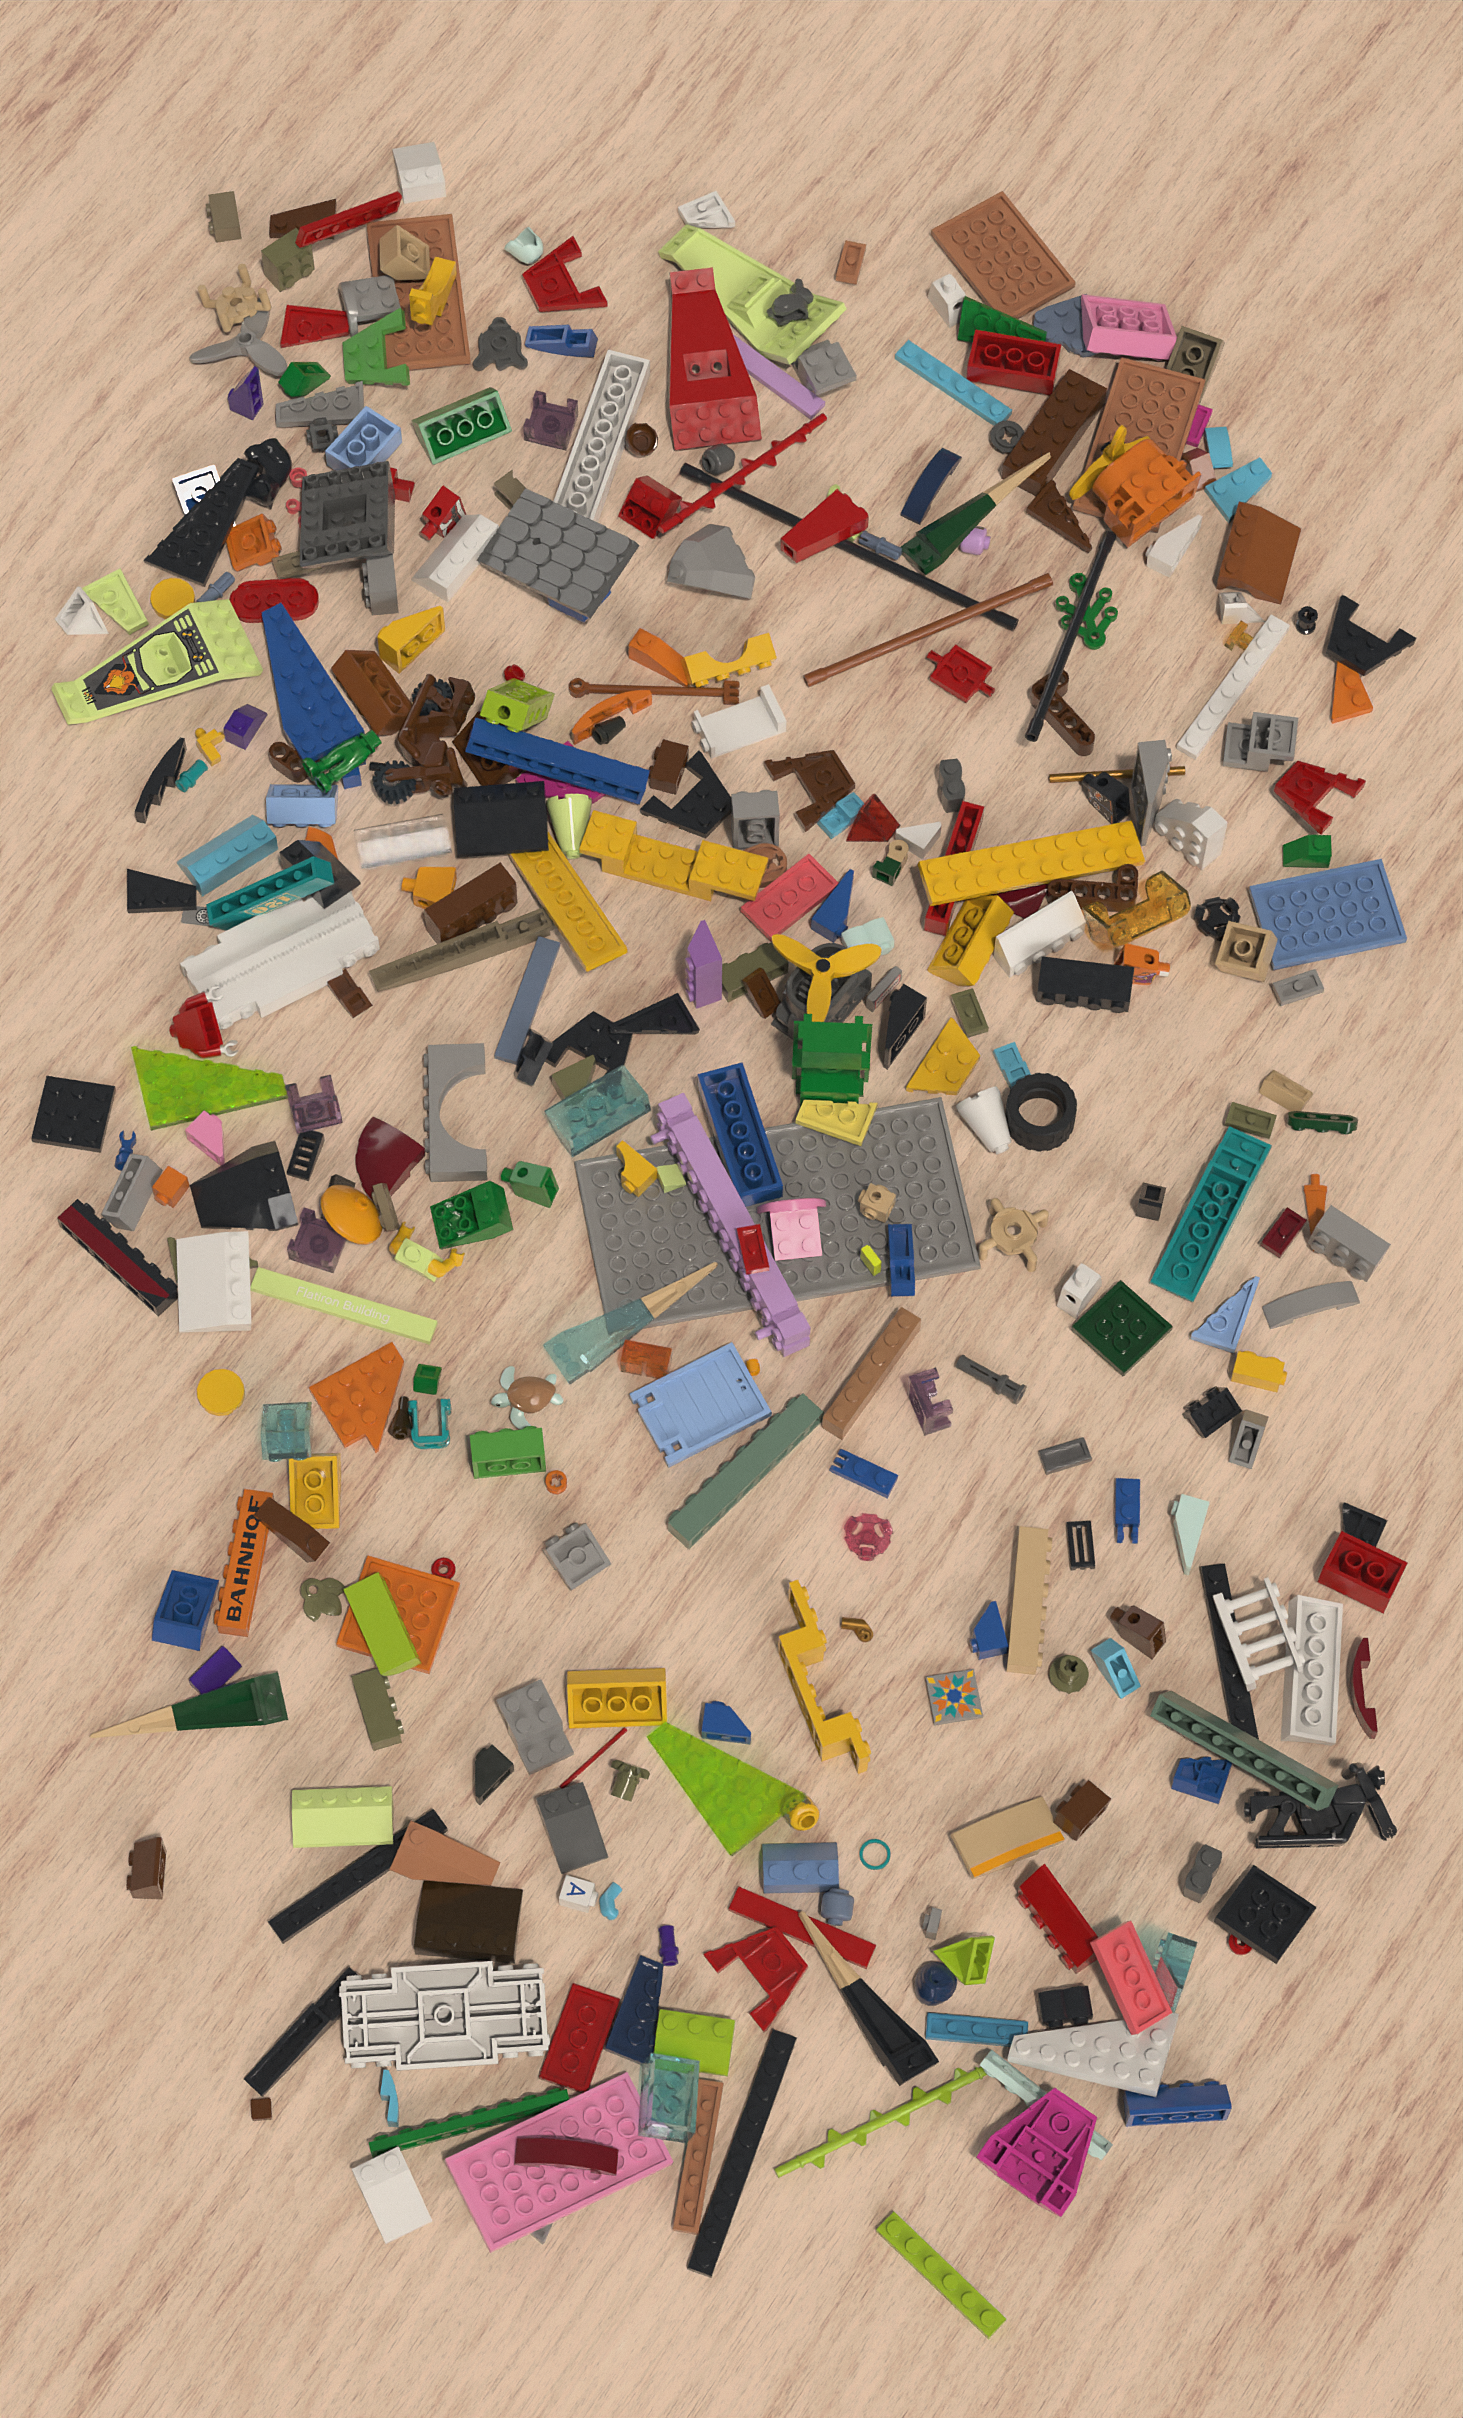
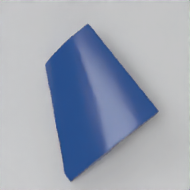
[1172,1757,1233,1804]

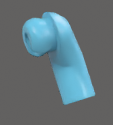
[599,1882,622,1920]

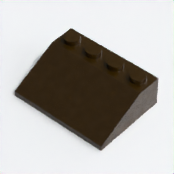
[414,1881,523,1964]

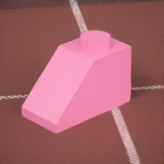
[185,1111,225,1166]

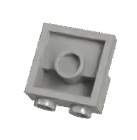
[542,1522,611,1591]

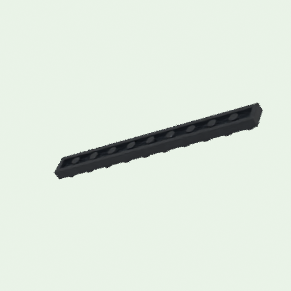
[687,2029,797,2278]

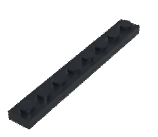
[1200,1563,1259,1740]
[268,1809,448,1944]

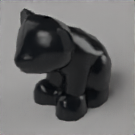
[244,438,292,510]

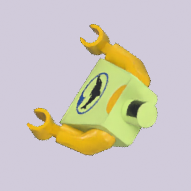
[389,1221,465,1282]

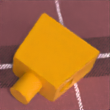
[401,867,457,909]

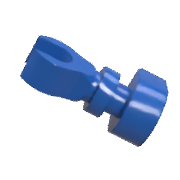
[114,1130,137,1171]

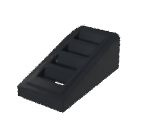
[287,1127,325,1181]

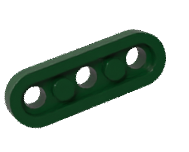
[1287,1111,1358,1134]

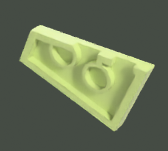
[82,569,149,635]

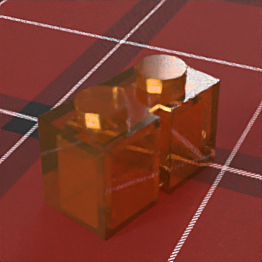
[620,1339,672,1379]

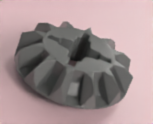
[990,420,1024,454]

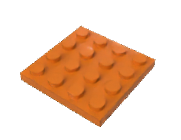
[336,1556,460,1674]

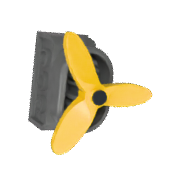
[771,934,882,1046]

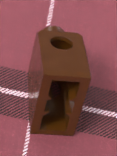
[1110,1605,1166,1659]

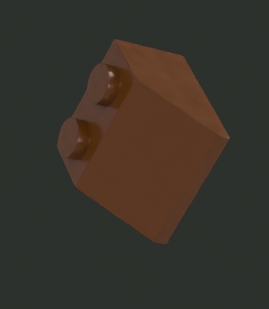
[126,1837,167,1900]

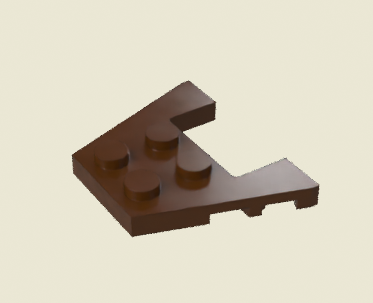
[764,750,855,832]

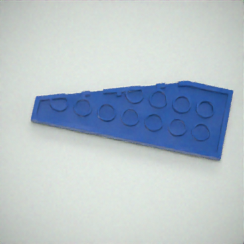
[262,603,365,761]

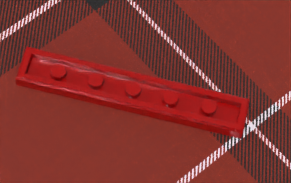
[295,191,402,248]
[729,1886,876,1970]

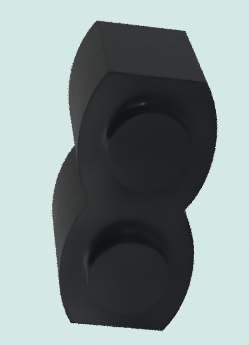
[1038,1986,1093,2030]

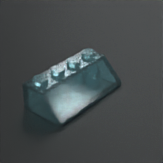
[544,1064,651,1158]
[1152,1932,1198,2013]

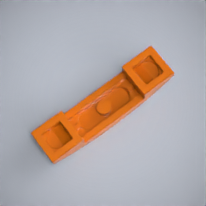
[572,690,652,745]

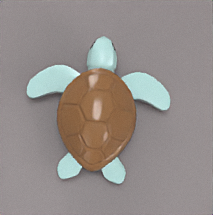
[491,1366,563,1430]

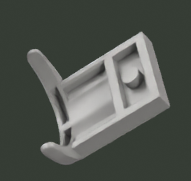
[338,275,401,337]

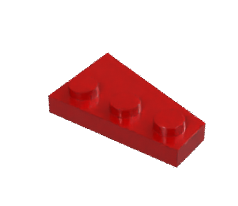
[280,305,350,348]

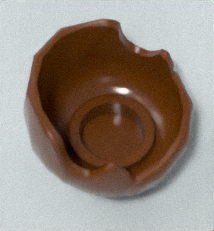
[625,423,658,456]

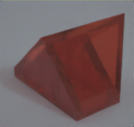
[846,794,901,842]

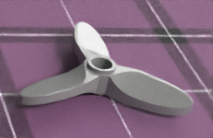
[189,298,287,376]

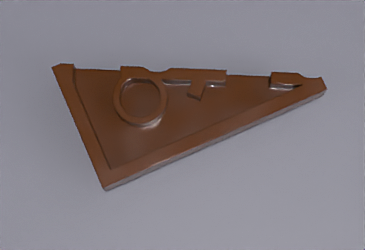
[1026,479,1092,553]

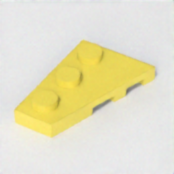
[795,1100,878,1146]

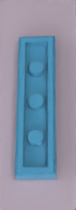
[926,2013,1028,2047]

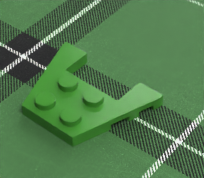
[343,308,410,386]

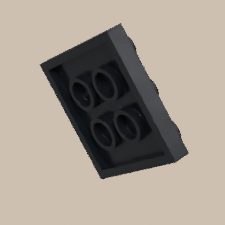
[31,1076,116,1153]
[1214,1865,1317,1964]

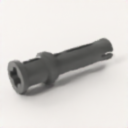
[956,1355,1027,1404]

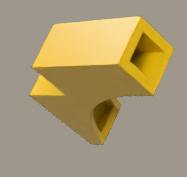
[409,257,457,325]

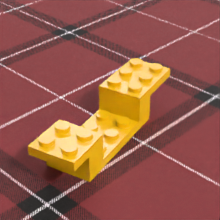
[579,810,768,902]
[778,1580,871,1774]

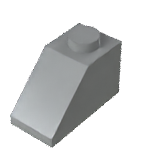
[1229,1409,1269,1469]

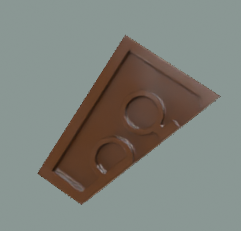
[269,199,337,240]

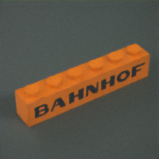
[214,1489,275,1637]

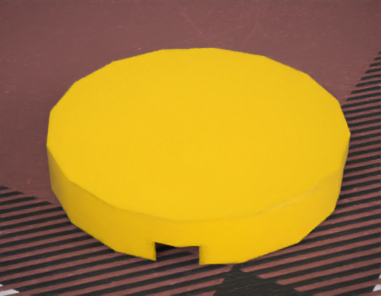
[150,578,195,619]
[197,1369,245,1416]

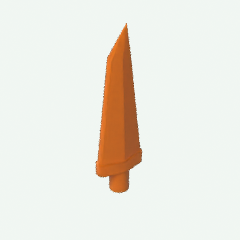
[1303,1174,1327,1252]

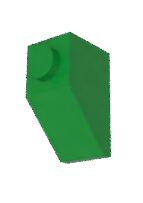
[278,362,331,397]
[1282,835,1332,868]

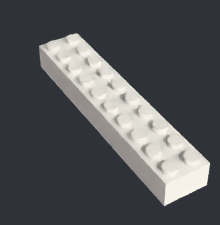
[553,350,650,522]

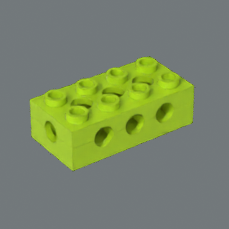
[480,678,555,732]

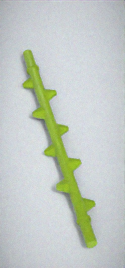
[774,2067,987,2178]

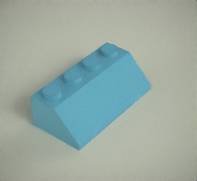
[177,815,278,897]

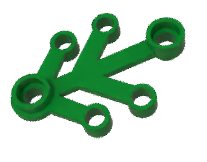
[1055,573,1118,650]

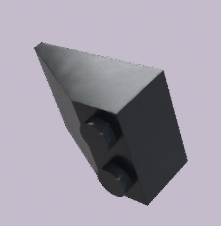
[884,984,927,1070]

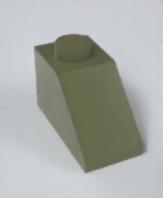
[552,1055,596,1107]

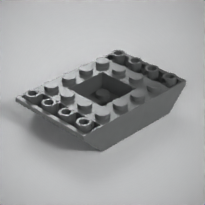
[300,461,395,569]

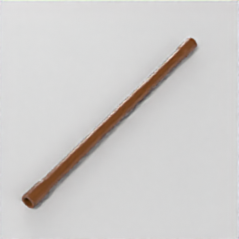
[803,573,1053,688]

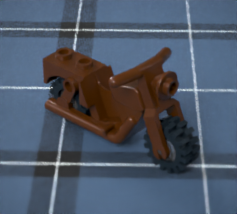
[372,674,475,804]

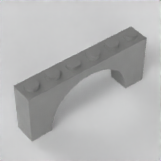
[424,1043,487,1182]

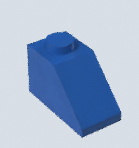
[970,1601,1008,1660]
[702,1701,751,1745]

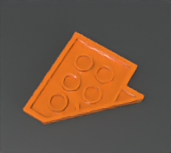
[309,1342,404,1453]

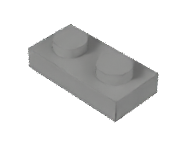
[1272,969,1324,1006]

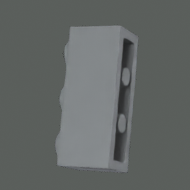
[101,1154,163,1231]

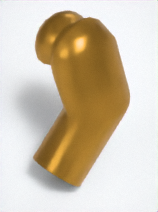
[841,1617,873,1642]

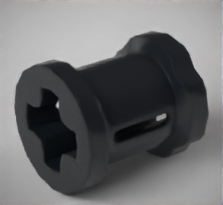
[1296,606,1318,635]

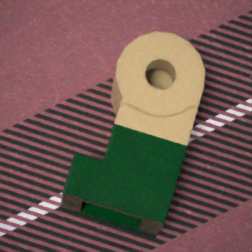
[872,840,909,886]

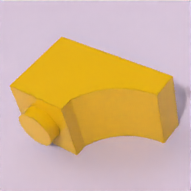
[616,1140,657,1197]

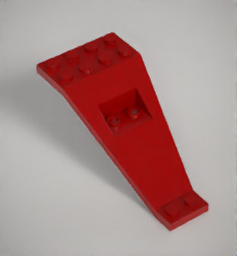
[669,267,762,450]

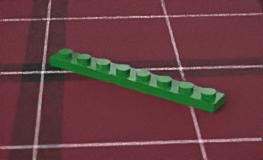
[369,2088,569,2158]

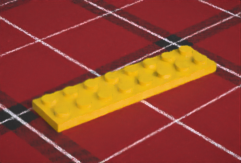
[508,832,628,972]

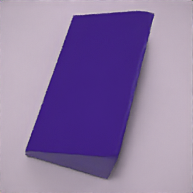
[189,1646,242,1694]

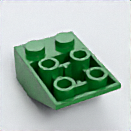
[430,1181,514,1249]

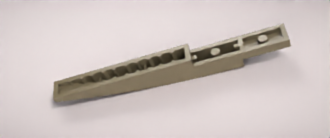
[369,908,557,992]

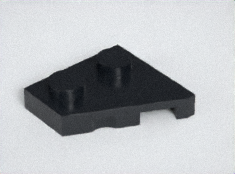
[1342,1502,1387,1547]

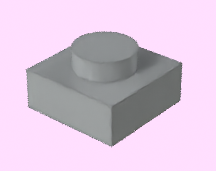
[922,1907,942,1940]

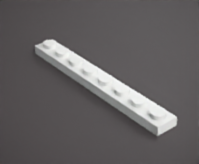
[1176,615,1290,760]

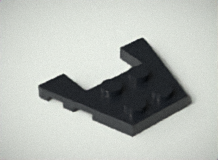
[1326,594,1417,676]
[640,750,731,839]
[545,1011,633,1101]

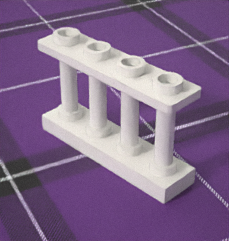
[1213,1577,1306,1692]

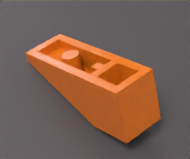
[628,628,688,687]

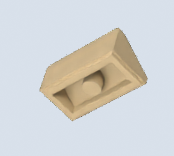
[1259,1070,1313,1112]

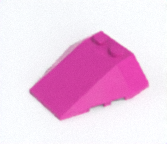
[976,2088,1097,2217]

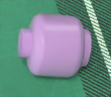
[959,526,991,555]

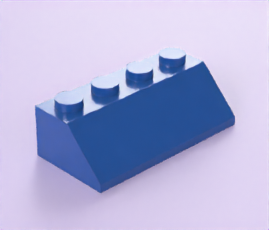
[1123,2081,1232,2127]

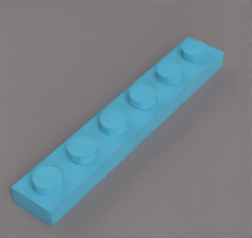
[895,340,1012,426]

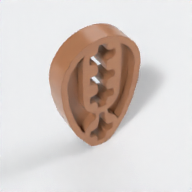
[743,843,787,888]

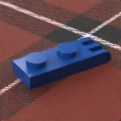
[829,1449,898,1499]

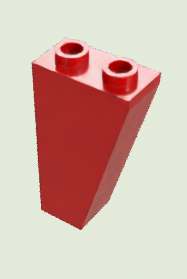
[781,489,869,563]

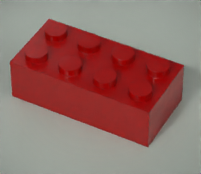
[966,330,1061,395]

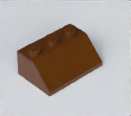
[452,711,524,786]

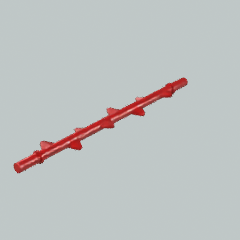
[658,413,827,534]

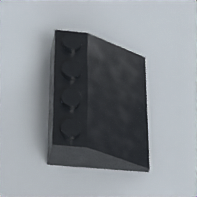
[453,781,549,858]

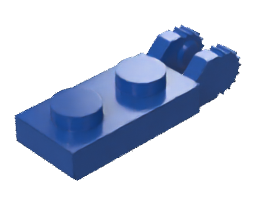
[1115,1478,1140,1544]

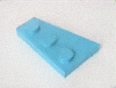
[1204,457,1272,524]

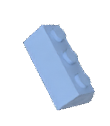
[266,784,338,827]

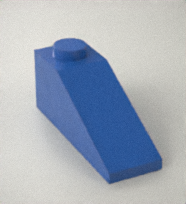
[811,869,854,943]

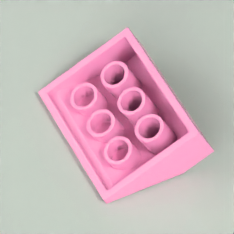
[1081,294,1177,361]

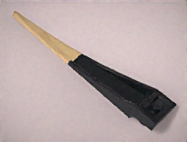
[799,1911,939,2086]

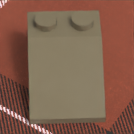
[1166,326,1225,403]

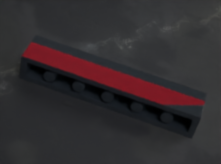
[57,1199,178,1317]

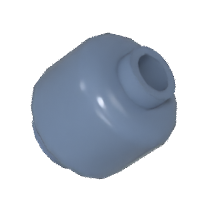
[820,1888,854,1926]

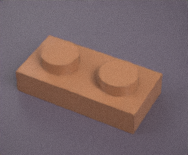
[836,240,867,285]

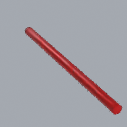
[560,1727,628,1789]

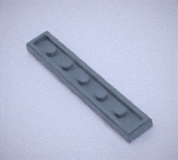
[494,936,561,1065]

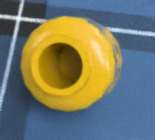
[783,1794,820,1831]

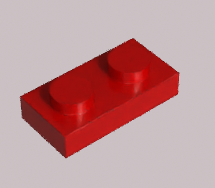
[737,1224,769,1275]

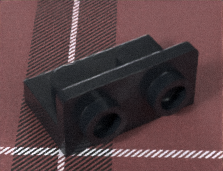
[1182,1386,1242,1438]

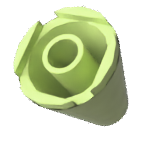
[546,794,592,859]

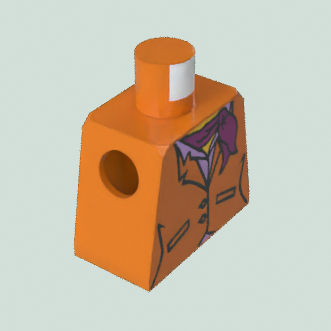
[1114,943,1170,985]

